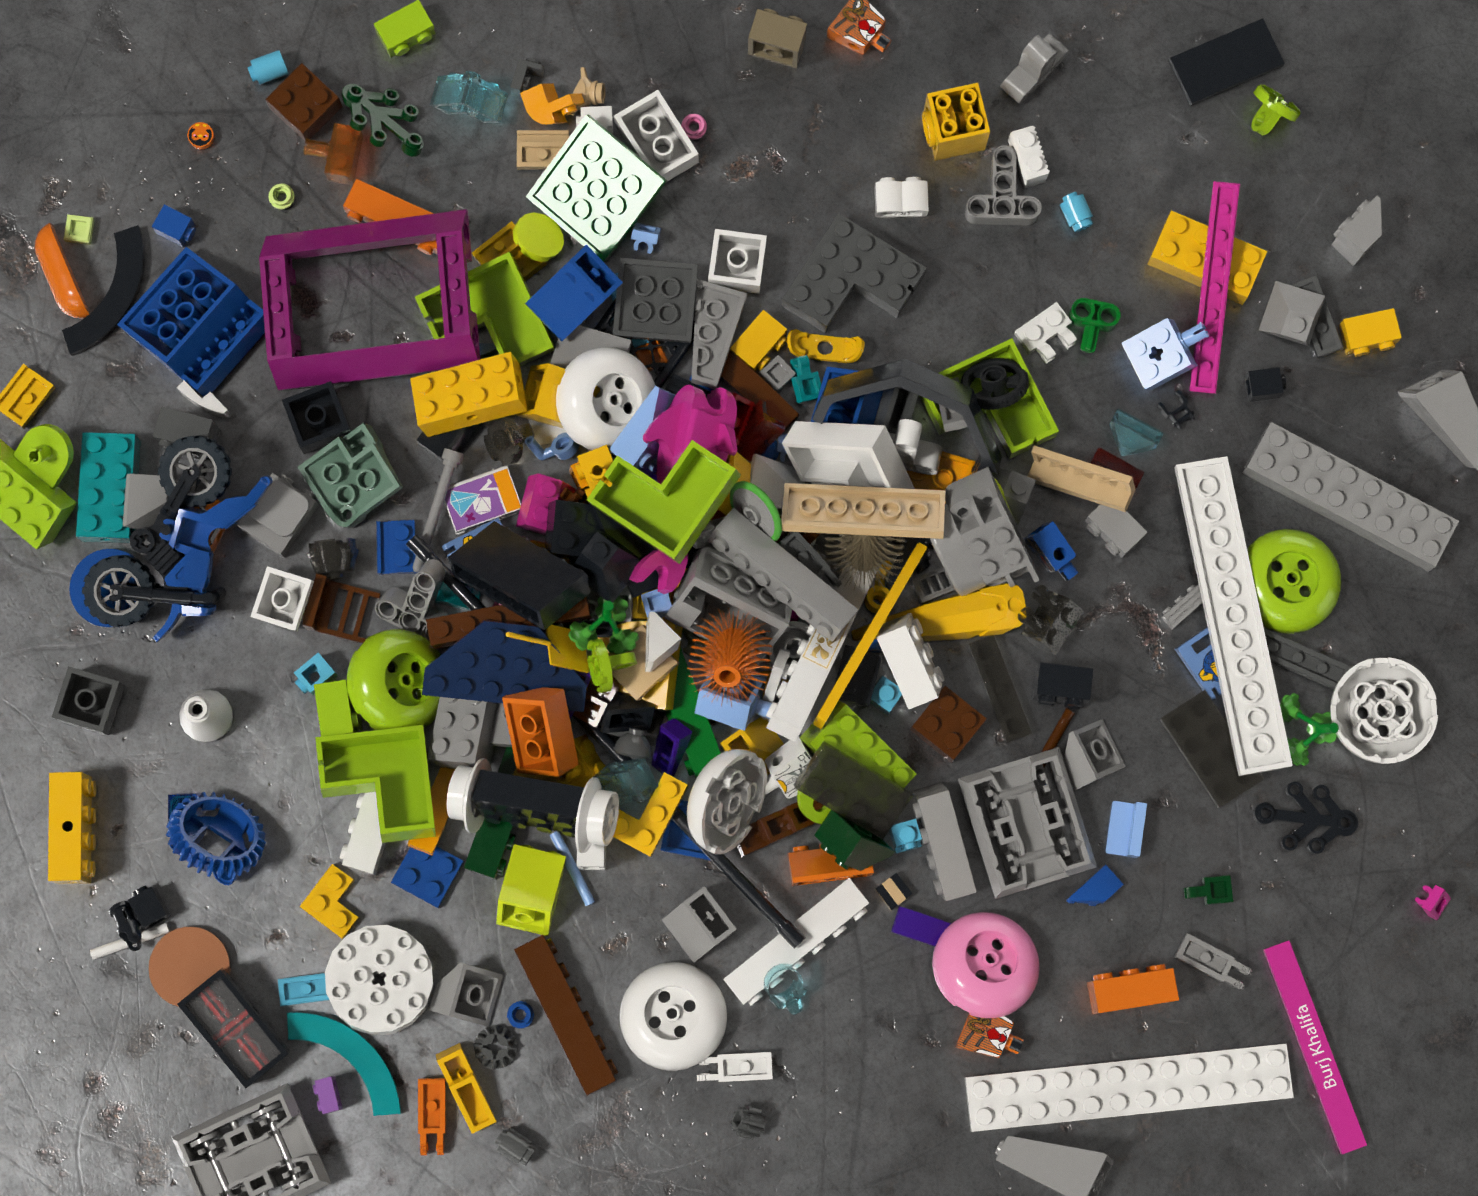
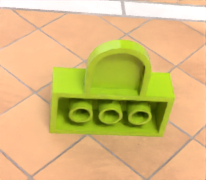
[0,424,77,550]

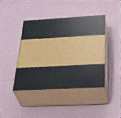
[875,873,913,910]

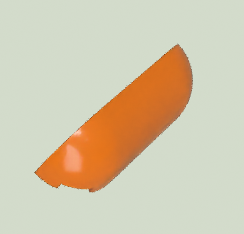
[35,223,90,319]

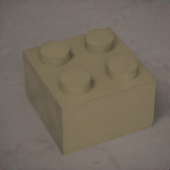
[748,9,807,68]

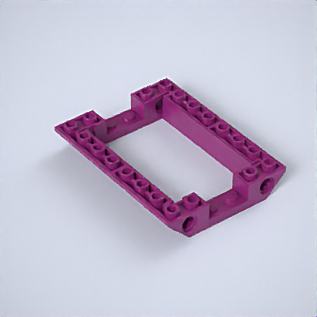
[259,209,480,391]

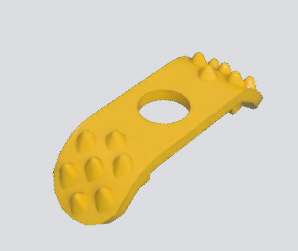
[787,329,865,363]

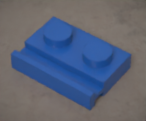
[376,520,417,575]

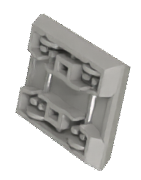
[172,1083,331,1196]

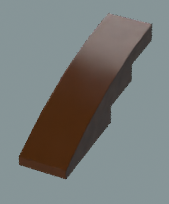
[721,350,800,434]
[736,787,833,858]

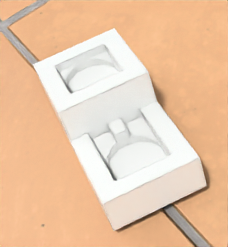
[177,381,232,419]

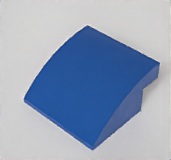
[117,247,265,397]

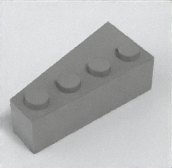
[911,782,977,901]

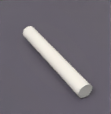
[90,922,170,960]

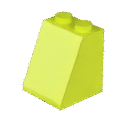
[496,844,566,936]

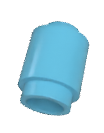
[1060,192,1094,232]

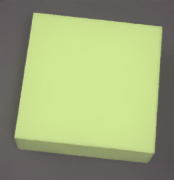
[63,214,95,245]

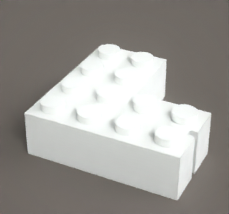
[782,421,915,489]

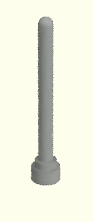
[413,448,464,572]

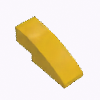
[435,1043,496,1134]

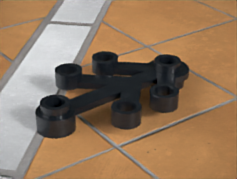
[1253,782,1358,854]

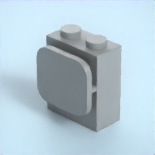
[237,473,319,558]

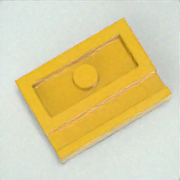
[0,363,56,429]

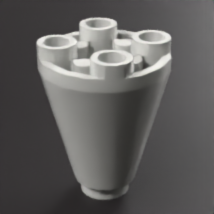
[179,689,233,742]

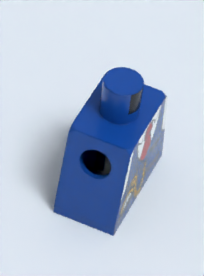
[1024,521,1079,581]

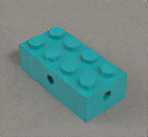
[76,432,141,543]

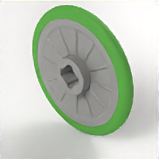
[730,481,782,541]

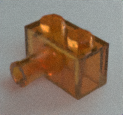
[303,123,363,185]

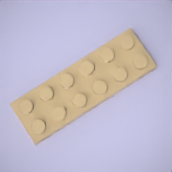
[781,483,946,539]

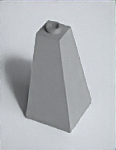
[1398,369,1478,470]
[995,1136,1114,1196]

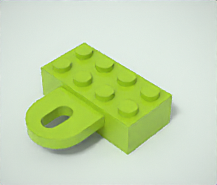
[797,701,916,824]

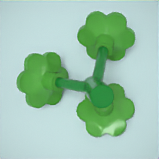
[568,595,639,655]
[1280,693,1339,766]

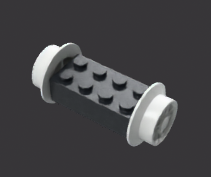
[447,758,619,853]

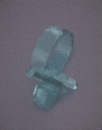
[764,964,808,1015]

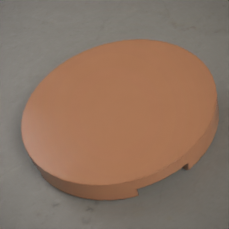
[149,927,231,1007]

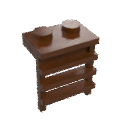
[301,574,381,644]

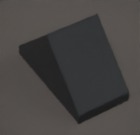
[600,692,655,733]

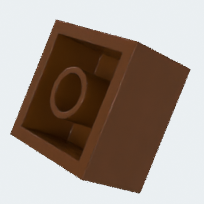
[265,63,343,143]
[910,686,987,763]

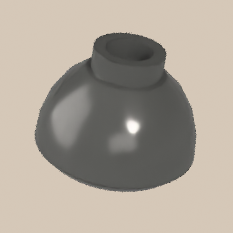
[614,728,651,759]

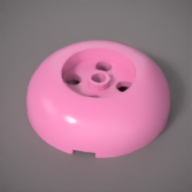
[932,912,1040,1018]

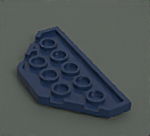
[422,619,587,712]

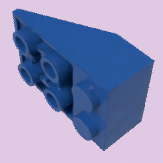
[525,244,623,341]

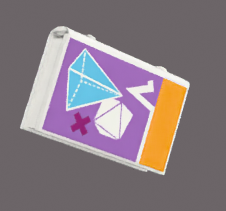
[444,465,521,535]

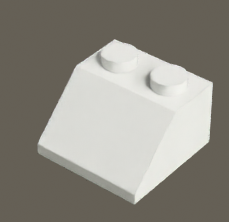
[250,566,314,631]

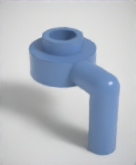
[525,432,579,461]

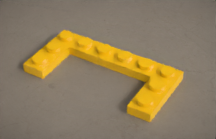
[513,723,689,857]

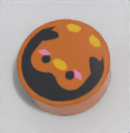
[187,122,215,150]

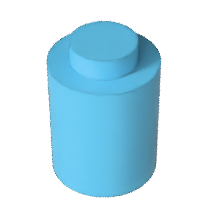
[247,50,289,85]

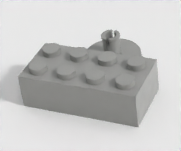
[427,697,512,769]

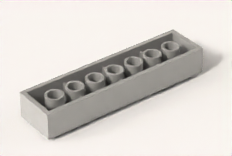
[1242,422,1459,572]

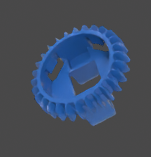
[166,792,266,885]

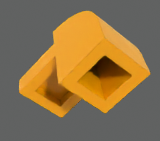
[520,83,585,125]

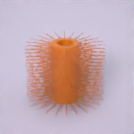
[687,608,773,707]

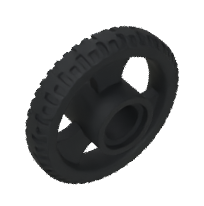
[961,358,1029,410]

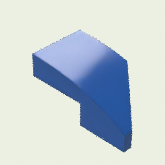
[1066,865,1124,906]

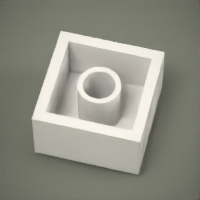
[708,229,767,294]

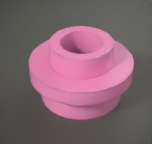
[681,114,707,140]

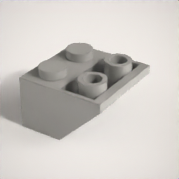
[1331,196,1382,266]
[662,886,737,963]

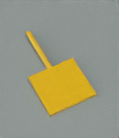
[506,625,589,673]

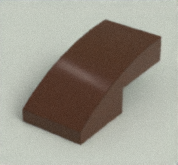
[573,675,622,728]

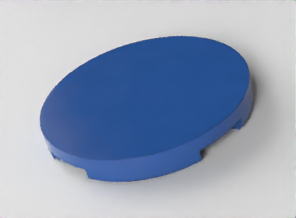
[69,549,137,628]

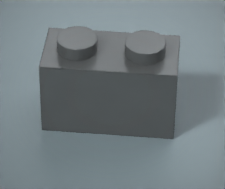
[874,387,918,434]

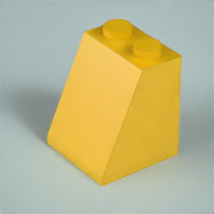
[517,363,601,429]

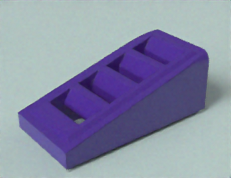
[651,719,692,777]

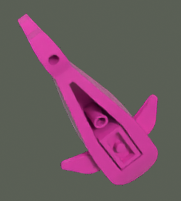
[629,385,737,594]

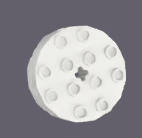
[325,925,433,1035]

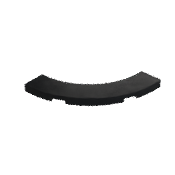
[62,225,145,356]

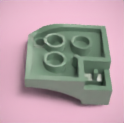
[298,423,403,528]

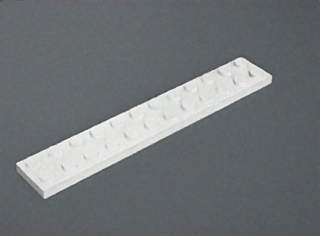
[1174,456,1293,776]
[965,1044,1294,1132]

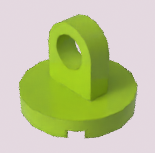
[1251,84,1301,136]
[587,639,637,693]

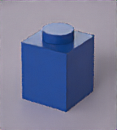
[152,204,196,247]

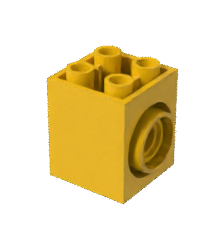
[922,83,990,161]

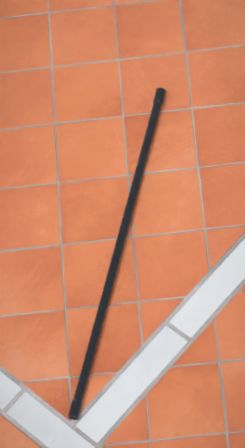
[406,534,806,949]

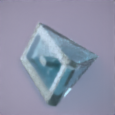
[1109,409,1164,456]

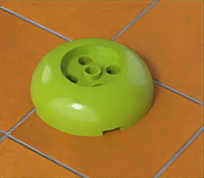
[1247,529,1341,634]
[347,629,441,730]

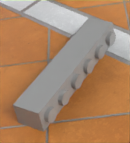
[708,508,858,642]

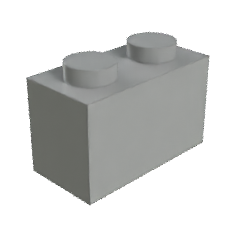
[1085,504,1147,558]

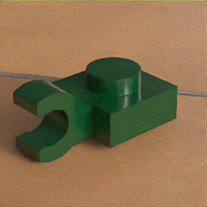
[1183,875,1233,905]

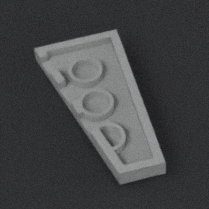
[691,279,747,390]

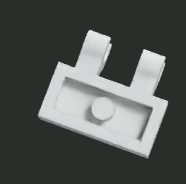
[1014,302,1077,364]

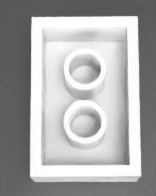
[614,90,699,181]
[876,613,944,709]

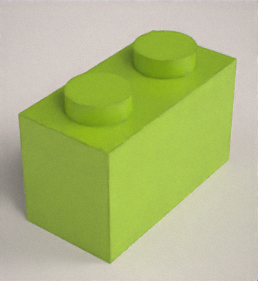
[373,0,436,57]

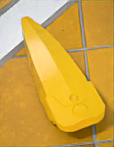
[851,583,1027,641]

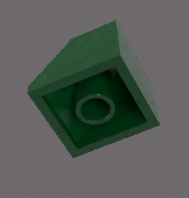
[814,809,895,871]

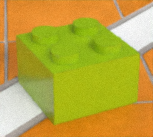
[314,679,363,737]

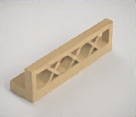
[1027,446,1136,512]

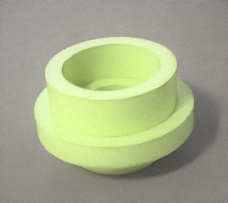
[268,183,295,210]

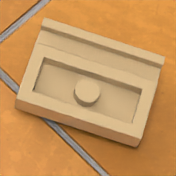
[517,130,569,170]

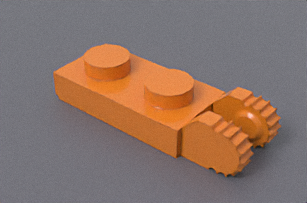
[418,1078,446,1156]

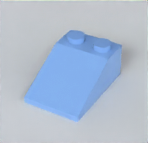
[609,385,675,475]

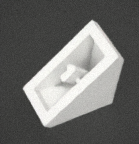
[645,612,681,672]

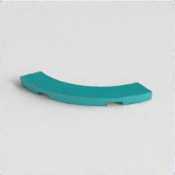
[287,1013,401,1116]

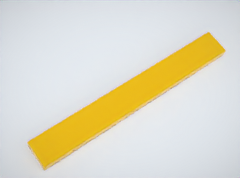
[813,543,927,729]

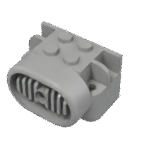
[930,467,1039,596]
[665,543,792,665]

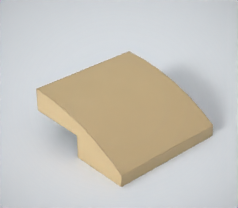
[608,625,679,701]

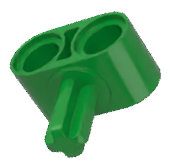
[1069,298,1121,353]

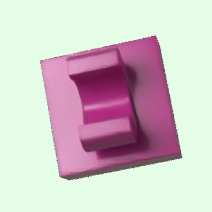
[1415,885,1451,920]

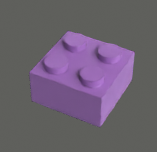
[313,1076,343,1114]

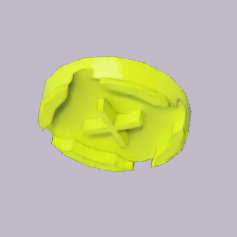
[513,212,564,262]

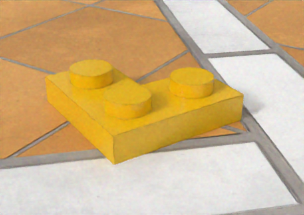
[300,864,359,939]

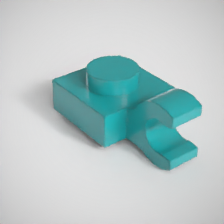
[790,355,821,403]

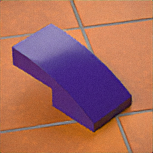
[891,906,951,947]

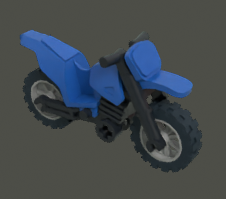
[82,436,273,642]

